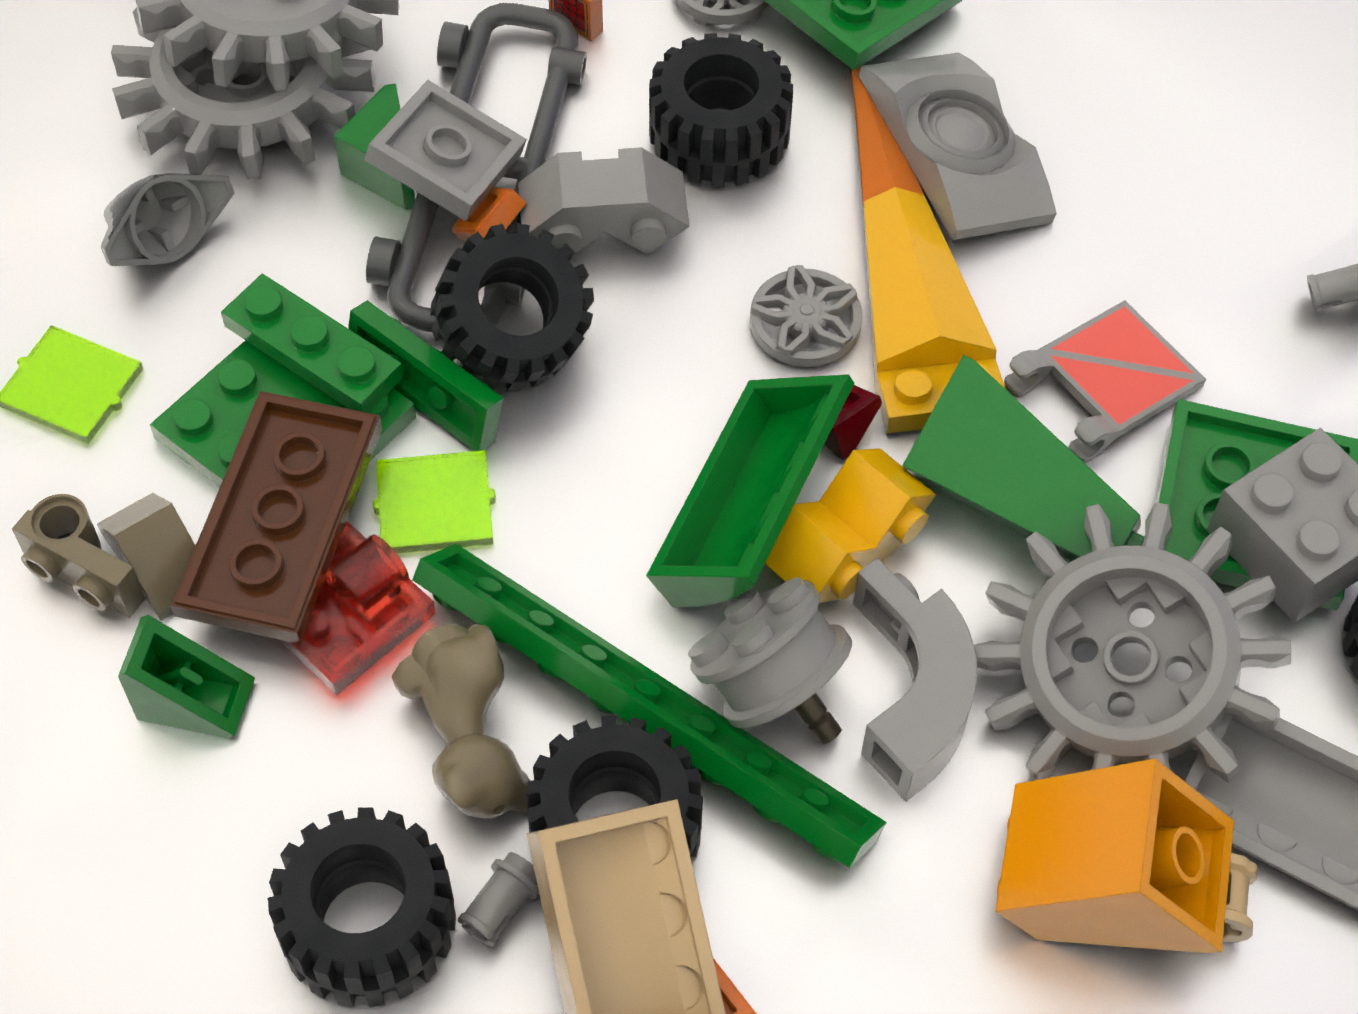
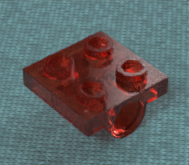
[278,521,436,696]

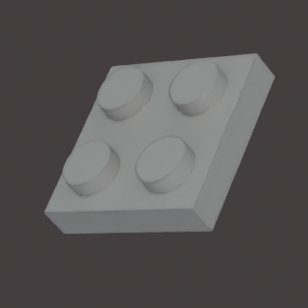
[364,80,527,221]

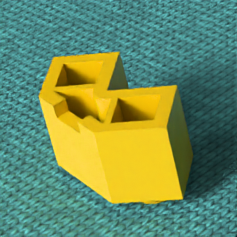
[765,448,936,603]

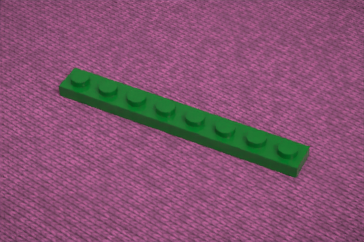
[412,543,887,869]

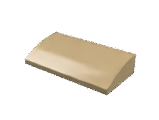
[526,799,726,1014]

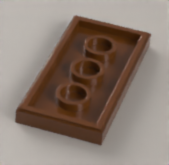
[171,391,383,644]

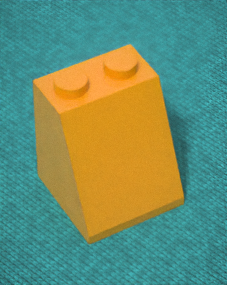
[995,758,1234,953]

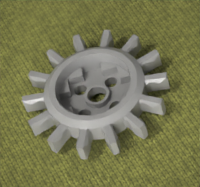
[136,0,400,91]
[111,7,376,180]
[974,502,1291,782]

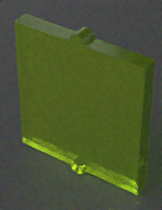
[0,325,143,444]
[372,450,496,555]

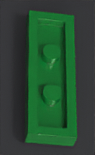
[221,273,404,413]
[348,300,504,453]

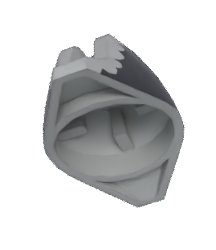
[101,173,235,266]

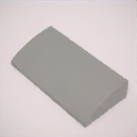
[1185,713,1358,911]

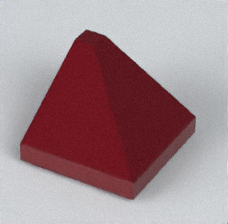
[825,385,882,460]

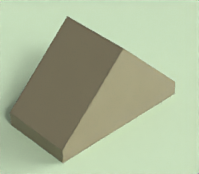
[97,492,196,621]

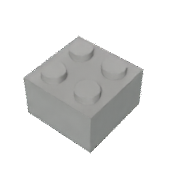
[1207,427,1358,623]

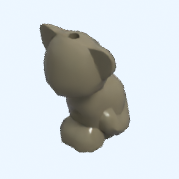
[391,624,531,819]

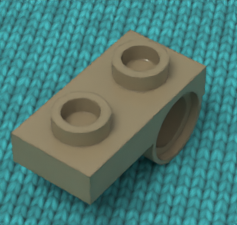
[12,494,146,618]

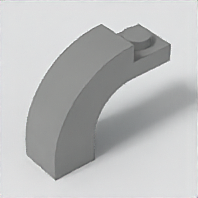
[853,558,977,802]

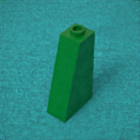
[902,355,1144,561]

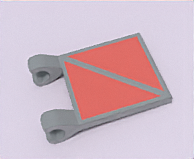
[1004,300,1207,463]

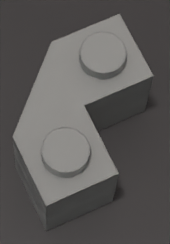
[518,147,690,255]

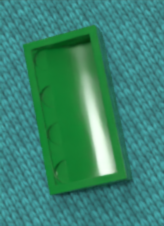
[646,374,854,607]

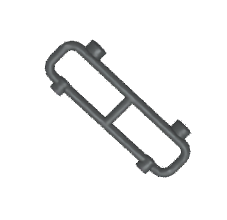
[366,3,587,333]

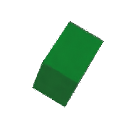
[334,83,415,210]
[118,615,255,738]

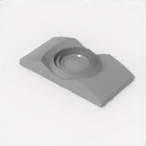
[858,52,1057,240]

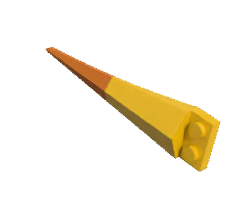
[851,65,1005,434]

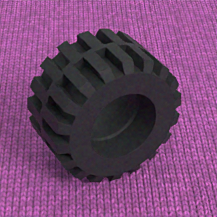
[649,33,793,187]
[430,223,594,392]
[526,716,703,857]
[267,807,456,1007]

